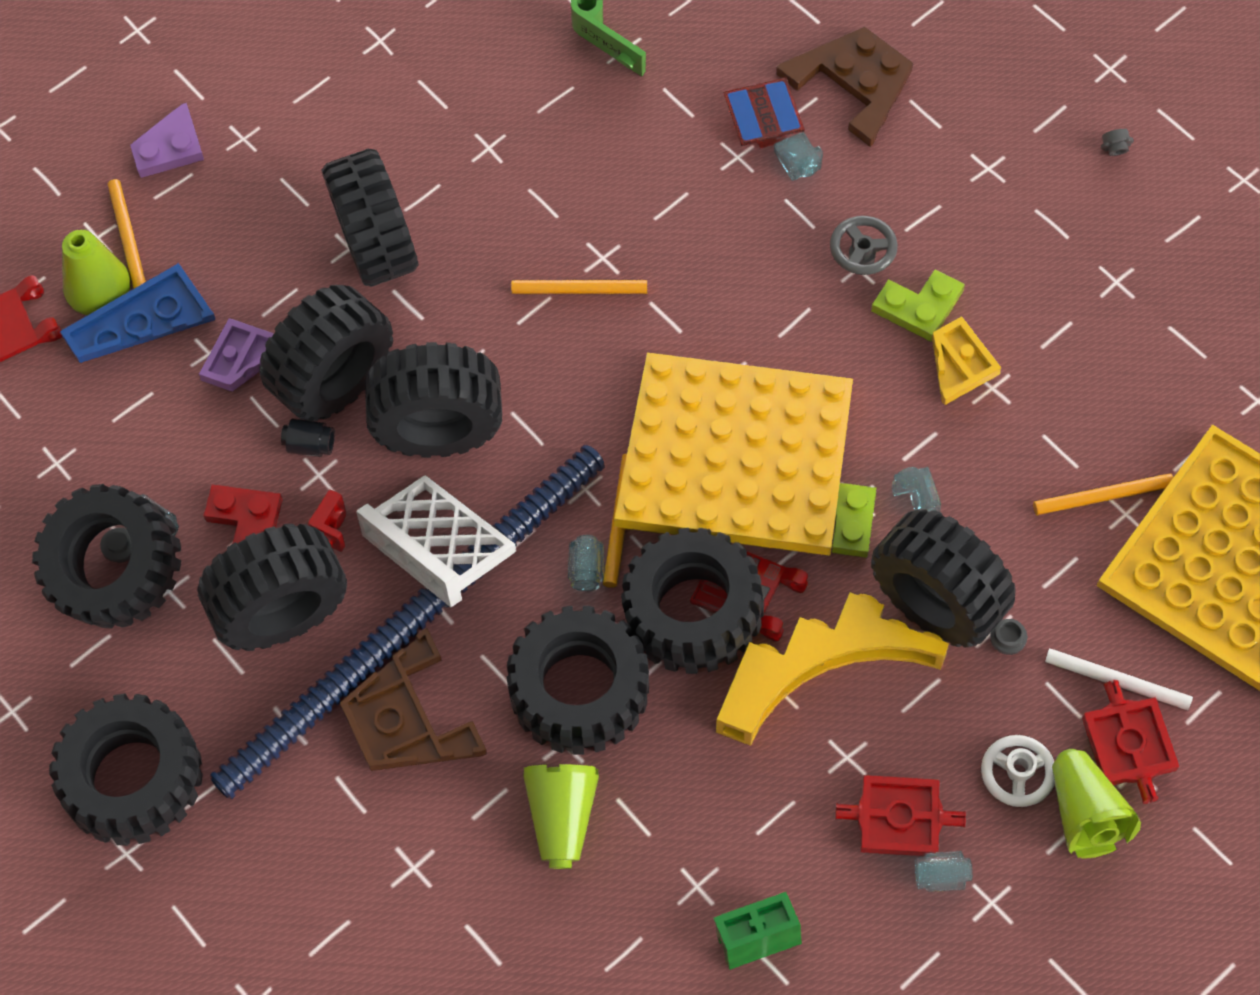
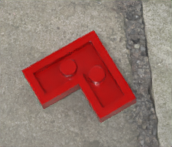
[204,484,283,544]

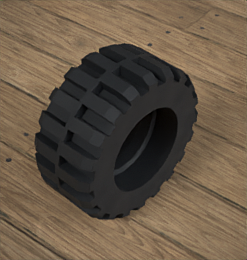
[321,148,419,287]
[259,285,393,421]
[365,342,503,458]
[32,484,181,629]
[871,509,1016,648]
[197,524,347,651]
[621,528,764,674]
[506,605,649,755]
[49,693,203,846]

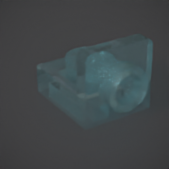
[774,132,823,181]
[892,467,941,512]

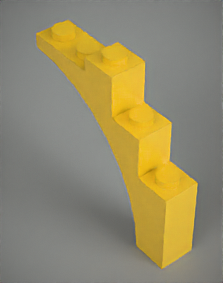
[716,592,949,746]

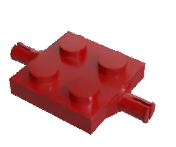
[1082,680,1179,804]
[835,775,966,857]

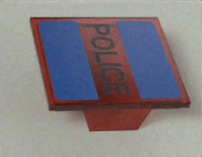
[723,77,805,148]

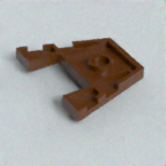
[776,27,913,147]
[340,628,487,771]

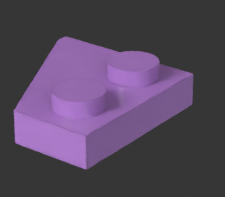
[130,103,204,178]
[199,318,274,392]

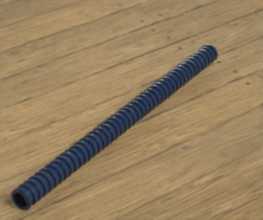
[210,445,605,799]

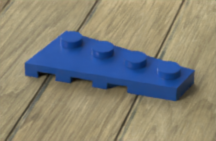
[60,263,216,363]

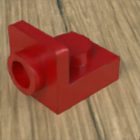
[308,489,346,552]

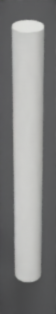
[1045,648,1193,711]

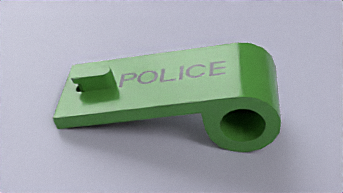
[571,0,646,76]

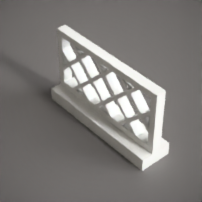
[356,475,516,607]

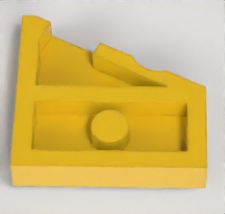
[932,317,1001,405]

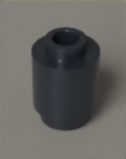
[281,418,335,457]

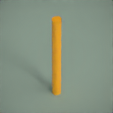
[107,179,146,288]
[511,280,647,294]
[603,454,627,588]
[1033,473,1174,515]

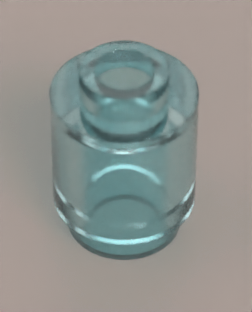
[568,535,605,591]
[915,851,973,892]

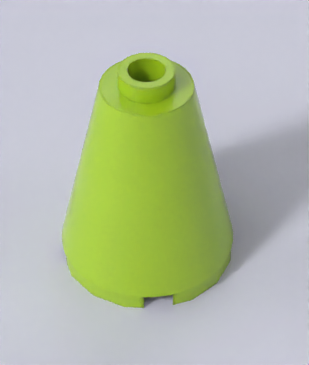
[62,230,131,316]
[1052,749,1141,859]
[523,764,599,869]

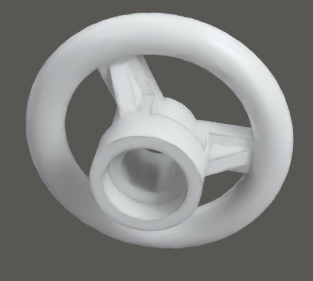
[981,735,1055,807]

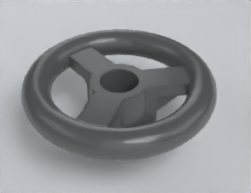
[830,216,898,275]

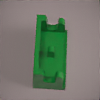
[713,892,802,970]

